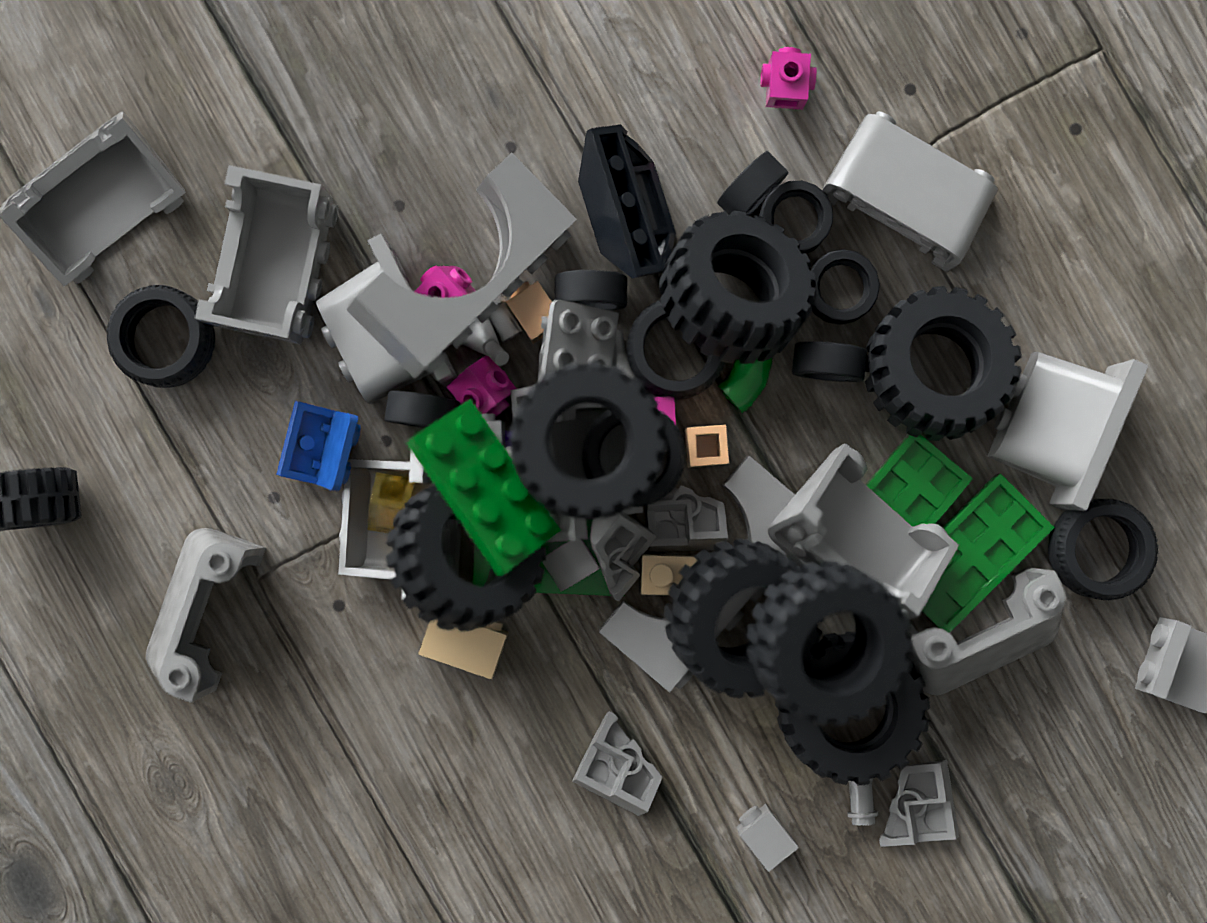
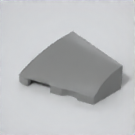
[646,478,728,552]
[590,511,657,601]
[572,711,662,816]
[879,760,959,847]

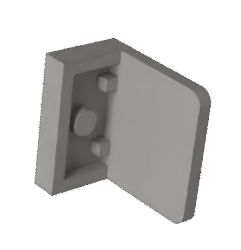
[541,300,619,376]
[1135,617,1207,713]

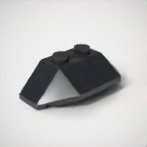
[578,124,676,279]

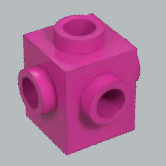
[760,47,817,110]
[414,266,476,298]
[447,356,517,417]

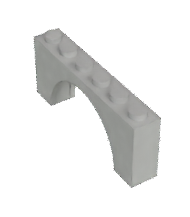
[346,153,577,378]
[599,456,795,693]

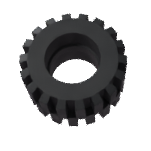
[0,467,82,531]

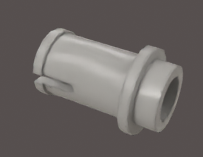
[489,295,523,343]
[847,778,878,826]

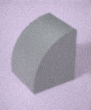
[543,539,600,592]

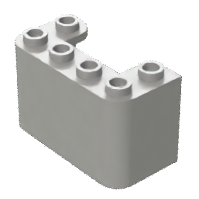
[195,165,338,344]

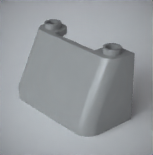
[0,111,186,286]
[822,111,998,272]
[768,443,959,619]
[146,528,266,702]
[905,567,1065,695]

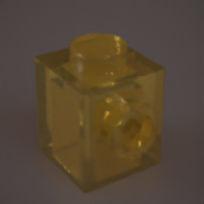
[367,472,415,533]

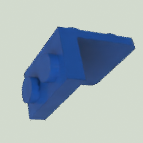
[276,401,361,491]

